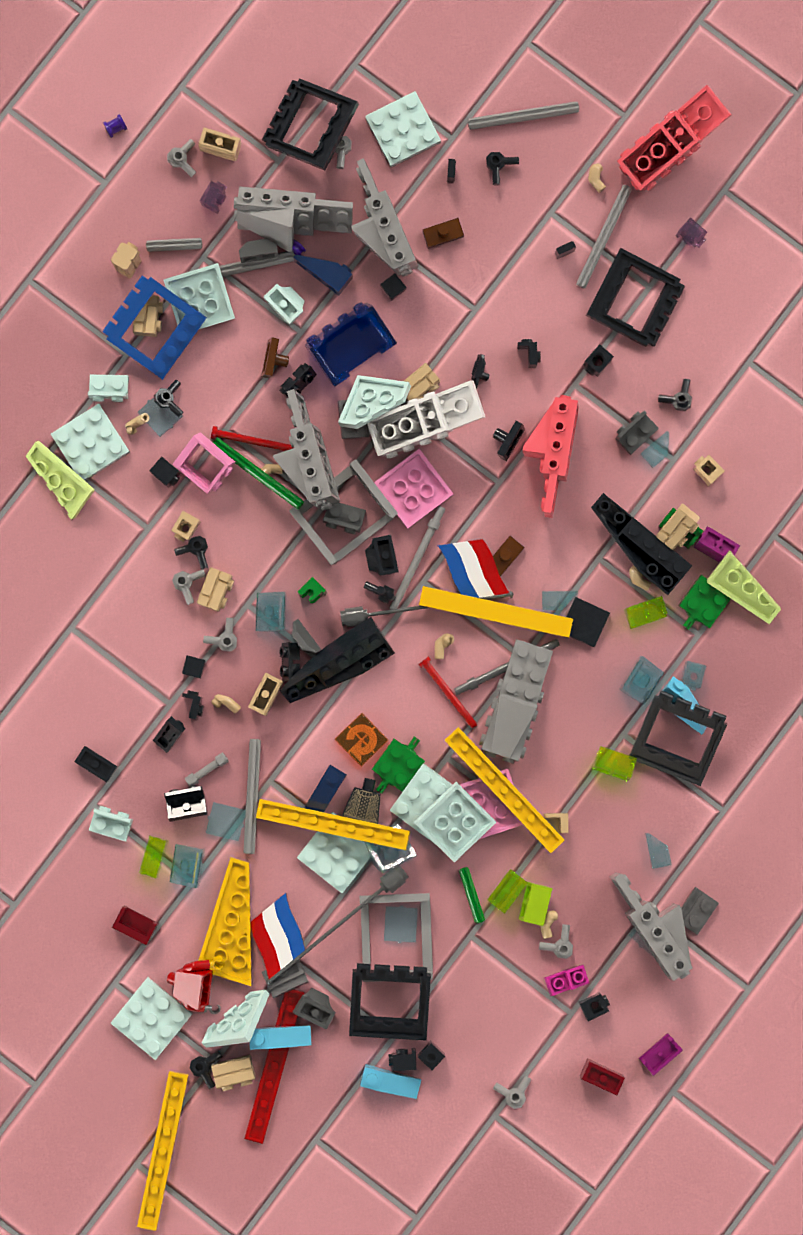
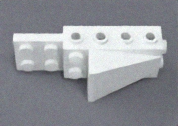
[367,380,485,459]

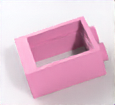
[172,432,235,494]

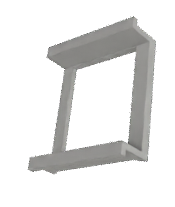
[289,459,398,565]
[360,893,433,982]

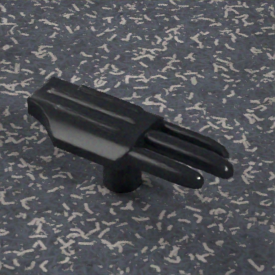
[471,354,490,389]

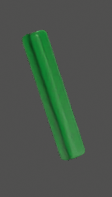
[459,867,485,924]

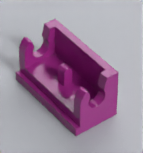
[693,526,740,563]
[639,1033,683,1076]

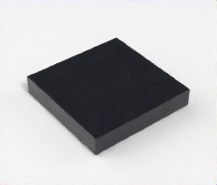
[566,597,610,648]

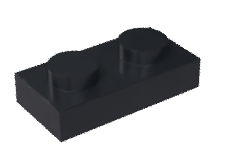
[74,746,118,783]

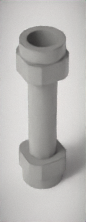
[184,752,229,786]

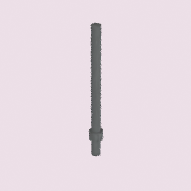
[454,639,560,695]

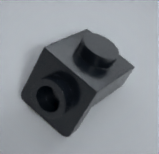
[517,339,541,368]
[182,690,204,720]

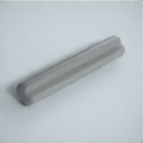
[146,238,202,252]

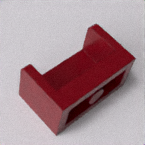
[112,905,159,945]
[580,1058,625,1096]

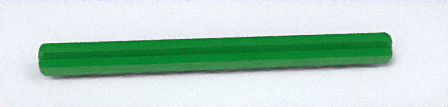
[213,438,304,509]

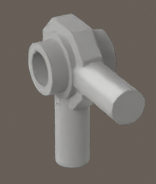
[318,136,352,169]
[167,139,196,177]
[172,569,206,605]
[203,618,237,651]
[539,924,573,959]
[493,1076,531,1109]

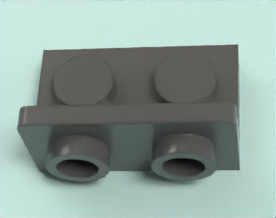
[615,410,659,455]
[323,503,366,535]

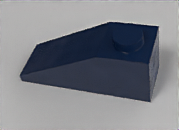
[293,255,353,296]
[304,764,347,812]

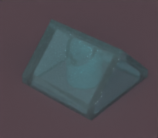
[256,592,287,632]
[619,656,664,705]
[365,824,417,874]
[169,844,205,888]

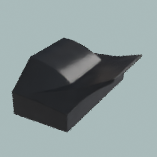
[365,535,399,576]

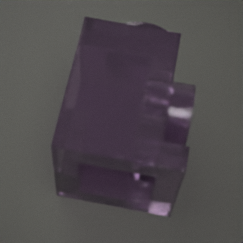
[200,181,227,214]
[676,217,707,248]

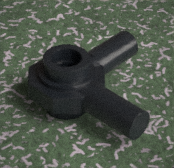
[486,152,519,186]
[658,379,692,411]
[154,380,184,417]
[174,536,208,570]
[364,581,396,604]
[189,1050,223,1089]

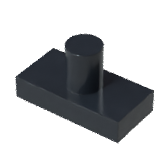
[493,421,525,462]
[153,716,186,753]

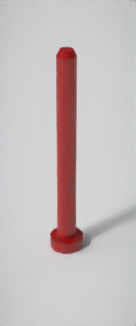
[211,426,294,451]
[418,656,477,728]

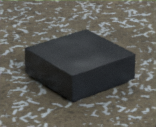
[447,159,456,183]
[555,241,576,259]
[380,273,407,300]
[182,655,206,679]

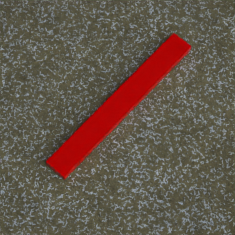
[244,989,305,1144]

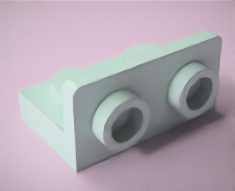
[88,374,129,402]
[89,806,133,842]

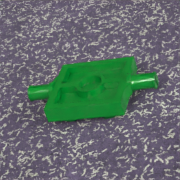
[678,575,731,630]
[371,736,425,794]

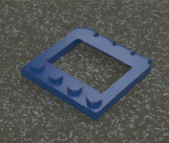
[102,275,207,380]

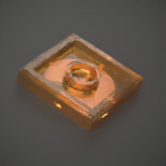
[335,713,388,767]

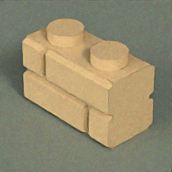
[198,128,242,161]
[111,242,141,278]
[133,295,164,337]
[404,363,440,402]
[656,504,700,550]
[197,567,234,612]
[248,673,283,716]
[211,1055,256,1091]

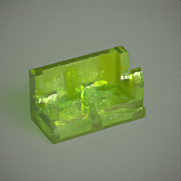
[624,596,668,629]
[592,746,637,782]
[139,835,168,878]
[487,869,528,914]

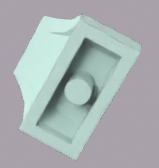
[263,284,305,325]

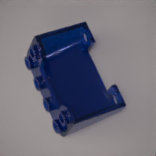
[305,302,397,387]

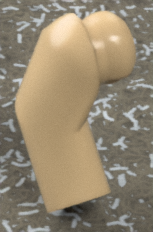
[588,163,606,193]
[629,565,651,591]
[211,694,241,714]
[540,910,558,939]

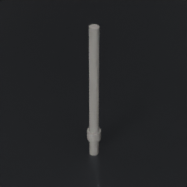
[389,506,446,610]

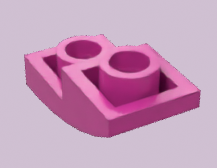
[544,965,589,996]

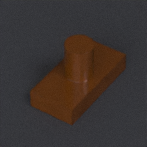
[422,218,464,249]
[261,337,289,378]
[493,536,525,577]

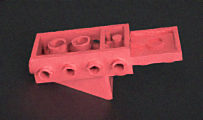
[617,85,732,191]
[523,395,579,518]

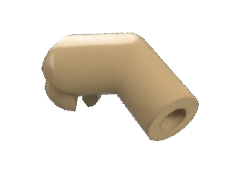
[125,413,149,435]
[258,464,283,483]
[435,633,454,659]

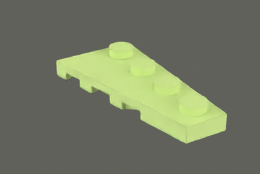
[26,441,95,520]
[707,550,781,624]

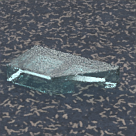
[641,430,669,468]
[542,591,578,611]
[645,833,672,869]

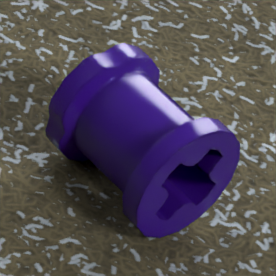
[103,114,127,138]

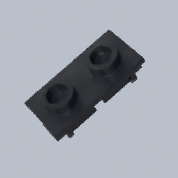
[279,363,317,398]
[279,642,300,681]

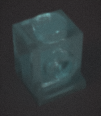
[681,661,706,691]

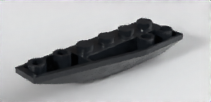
[591,493,692,595]
[280,617,395,703]

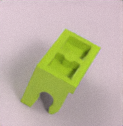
[519,882,553,926]

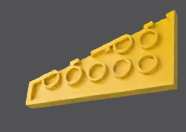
[198,857,252,986]

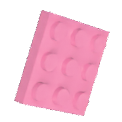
[374,449,454,529]
[460,769,523,839]

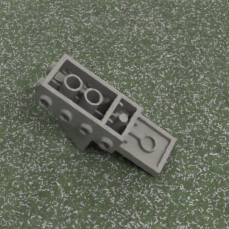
[351,158,419,276]
[234,186,353,252]
[273,389,340,510]
[479,639,553,763]
[609,872,693,981]

